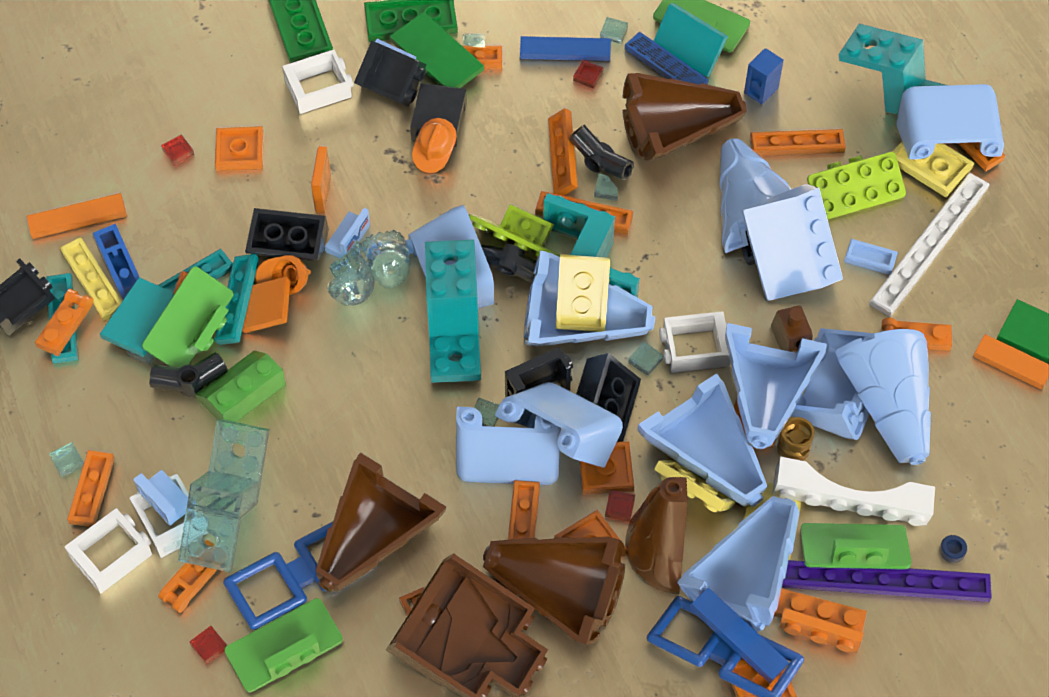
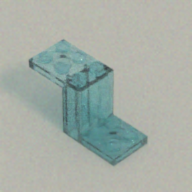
[178,419,270,572]

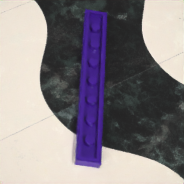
[782,560,992,602]

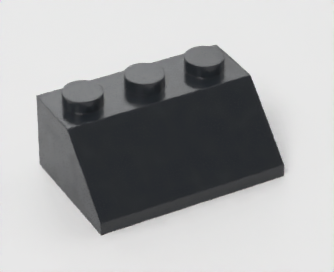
[245,208,329,261]
[576,353,641,442]

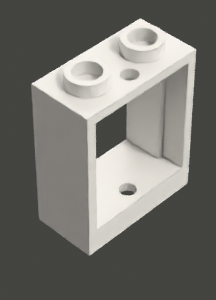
[282,50,354,114]
[659,311,731,373]
[130,474,208,558]
[65,508,152,594]

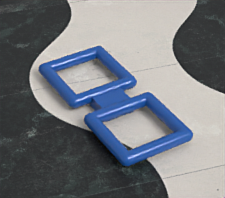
[223,521,333,630]
[646,596,804,697]

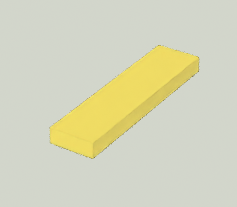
[60,237,122,321]

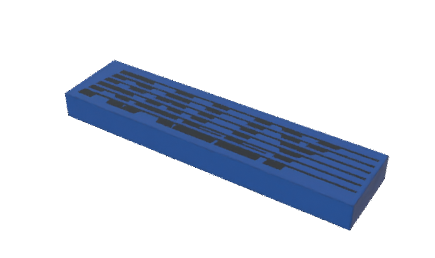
[625,32,709,85]

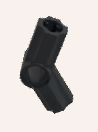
[569,124,634,180]
[481,244,537,283]
[149,352,228,397]

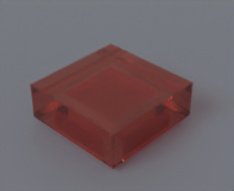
[573,60,604,89]
[161,134,194,165]
[605,490,636,521]
[189,626,227,664]

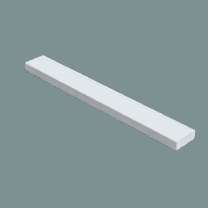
[869,172,990,317]

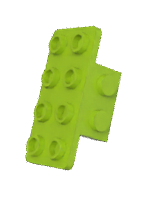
[807,152,906,219]
[469,204,560,257]

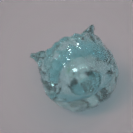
[361,230,411,289]
[327,240,375,306]

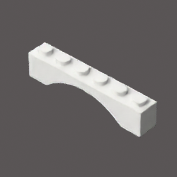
[772,457,935,526]

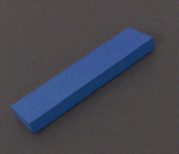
[520,36,611,61]
[689,587,789,683]

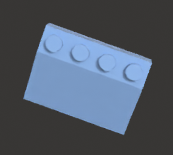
[741,184,843,301]

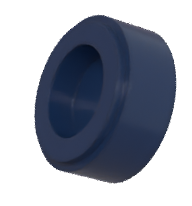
[939,535,967,563]

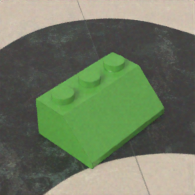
[195,350,286,429]

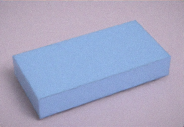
[844,239,898,275]

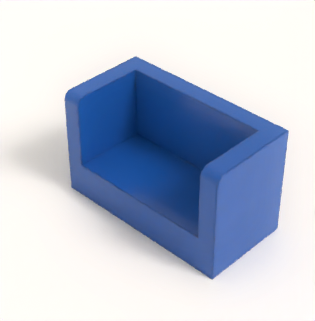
[744,48,784,105]

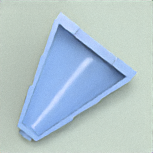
[719,139,792,253]
[524,251,655,347]
[725,323,827,449]
[835,329,931,465]
[637,373,767,507]
[677,496,800,631]

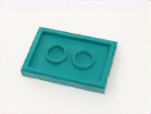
[653,3,728,77]
[100,277,173,357]

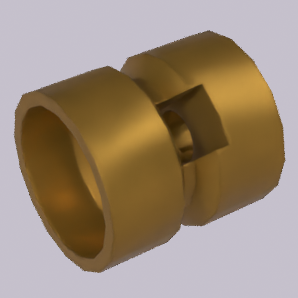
[777,417,815,461]

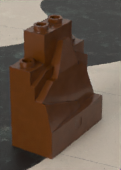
[386,553,548,697]

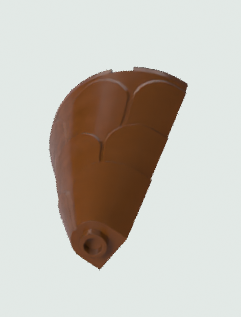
[622,73,747,160]
[316,452,446,592]
[625,477,688,594]
[483,536,626,645]

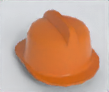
[412,118,457,173]
[255,255,311,295]

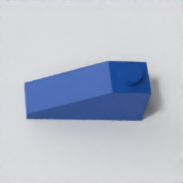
[92,224,139,300]

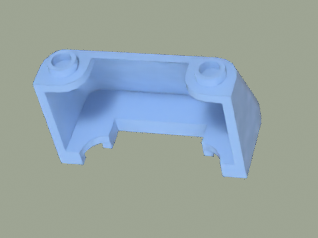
[896,84,1004,159]
[405,205,494,309]
[791,328,874,440]
[495,382,623,468]
[456,407,561,485]

